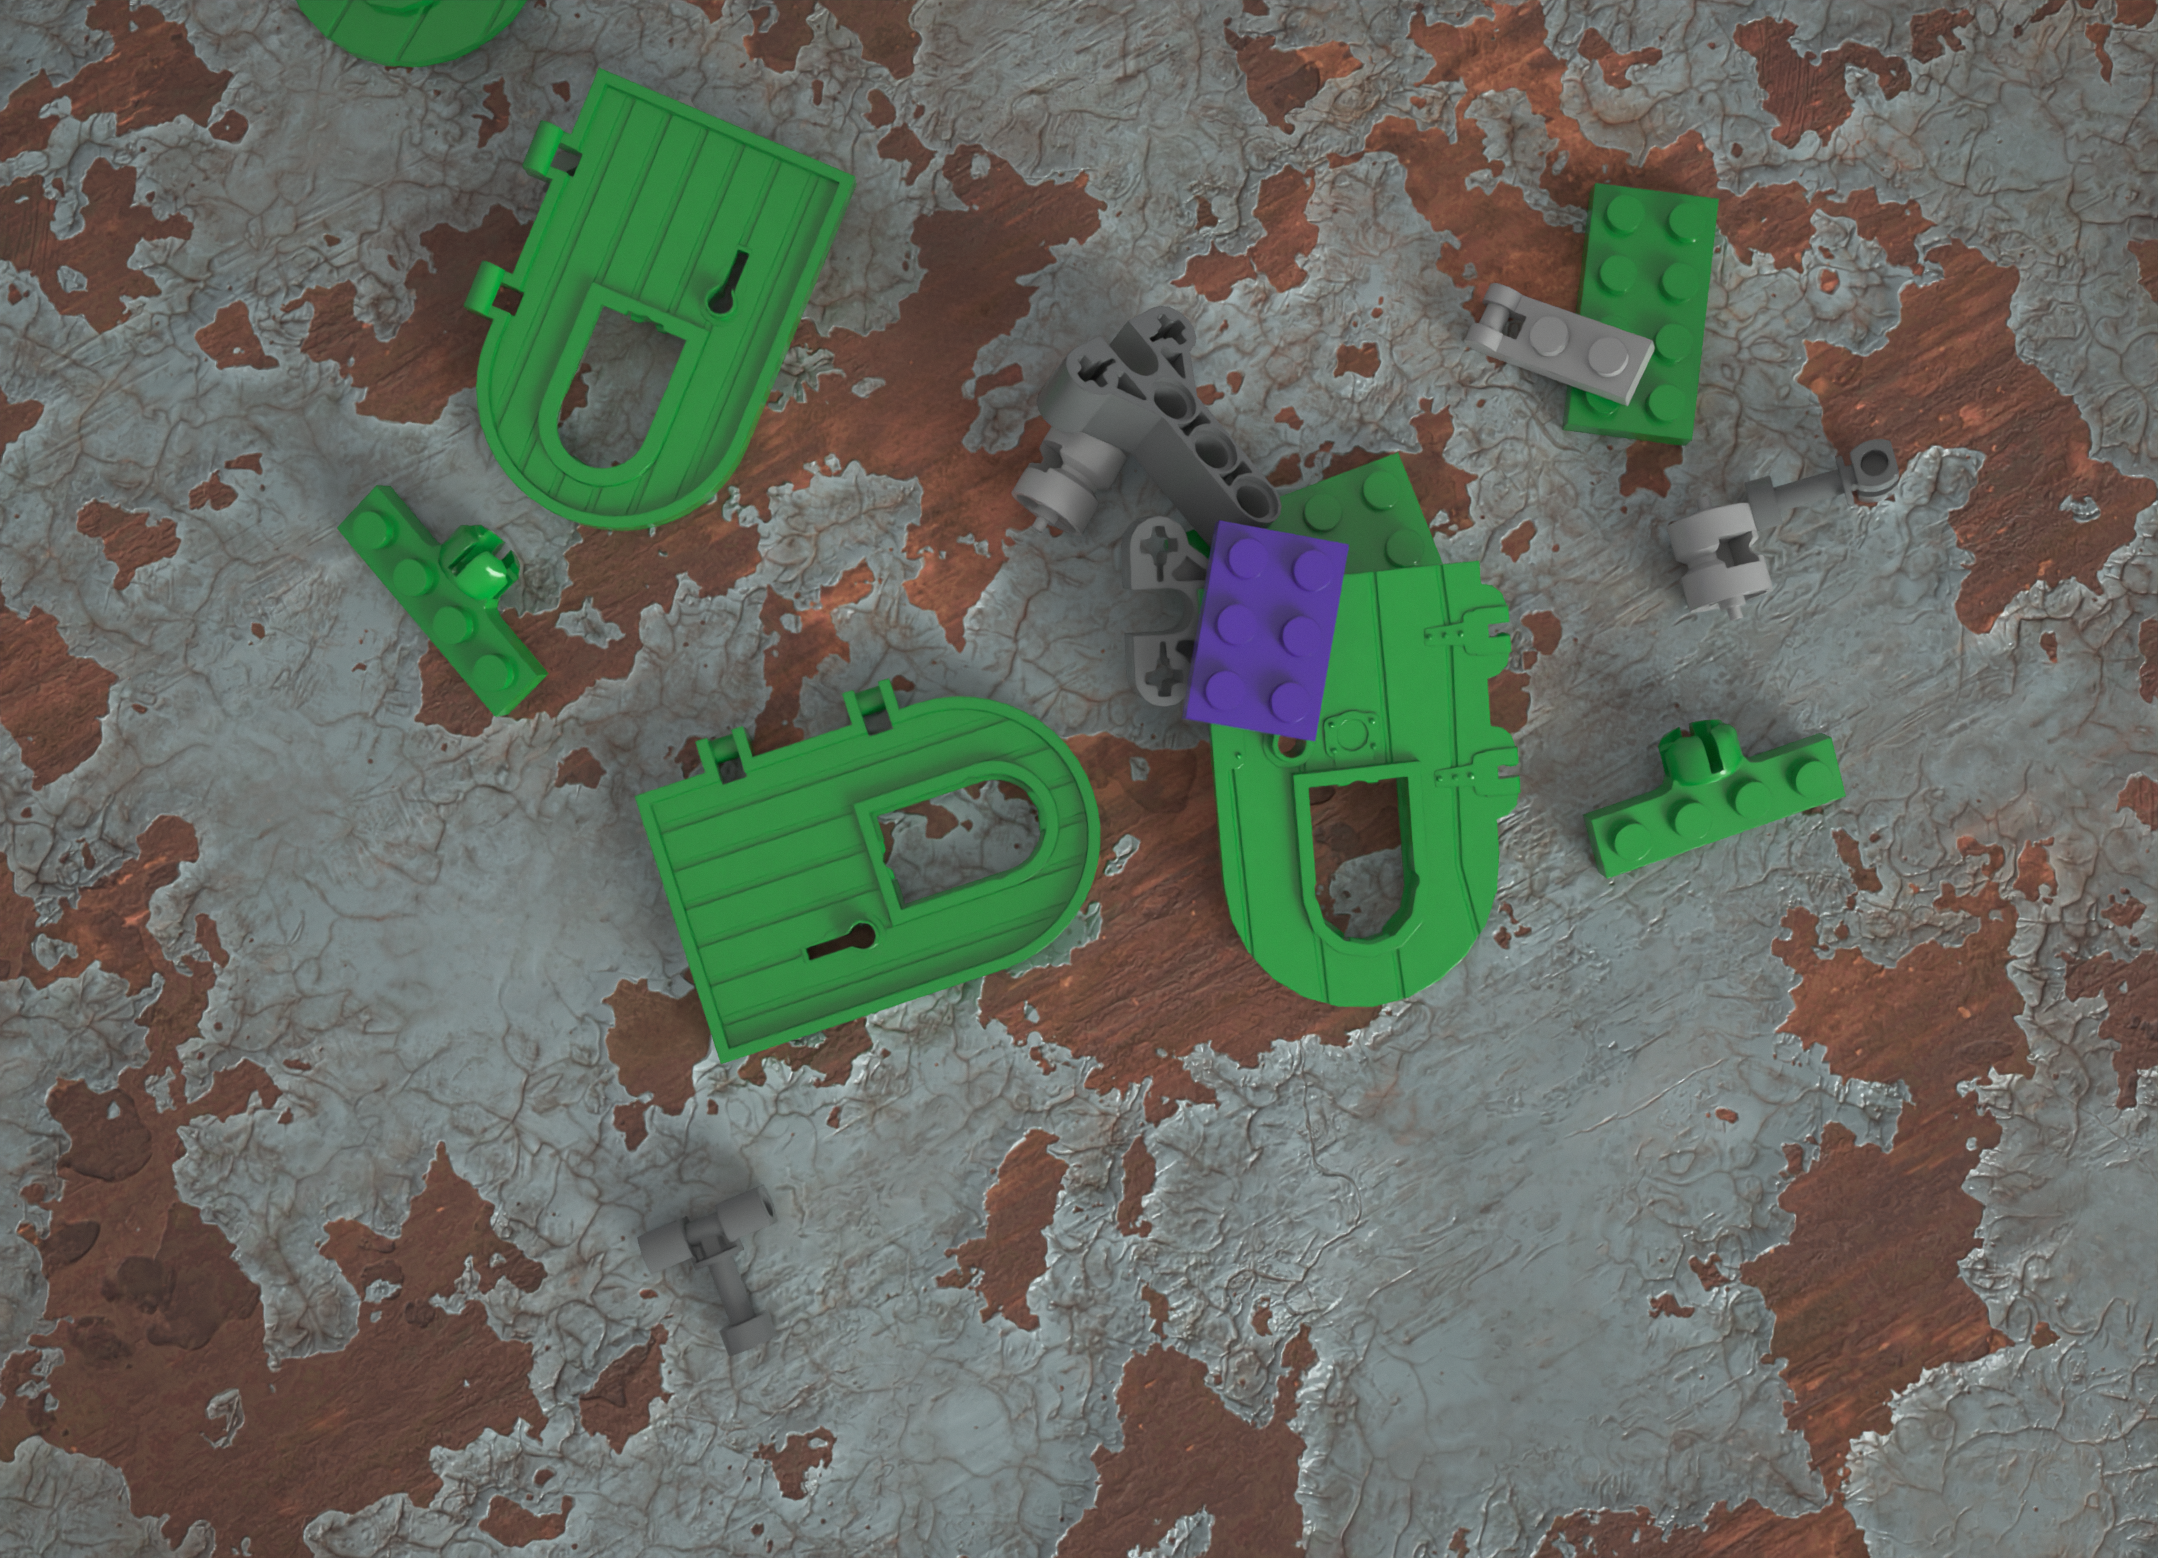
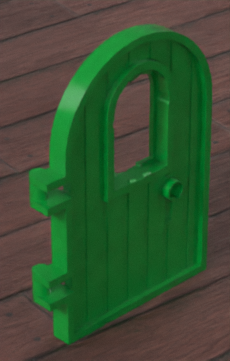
[463,68,857,531]
[634,678,1100,1064]

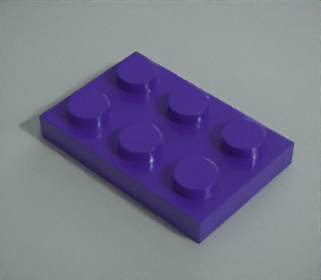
[1182,520,1349,741]

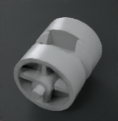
[1011,426,1127,536]
[1667,496,1773,621]

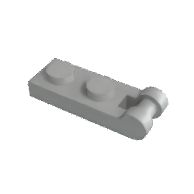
[1464,283,1655,406]

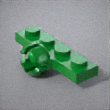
[337,485,549,717]
[1583,719,1846,879]

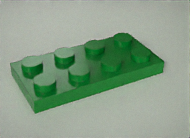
[1562,183,1719,446]
[1163,452,1443,573]

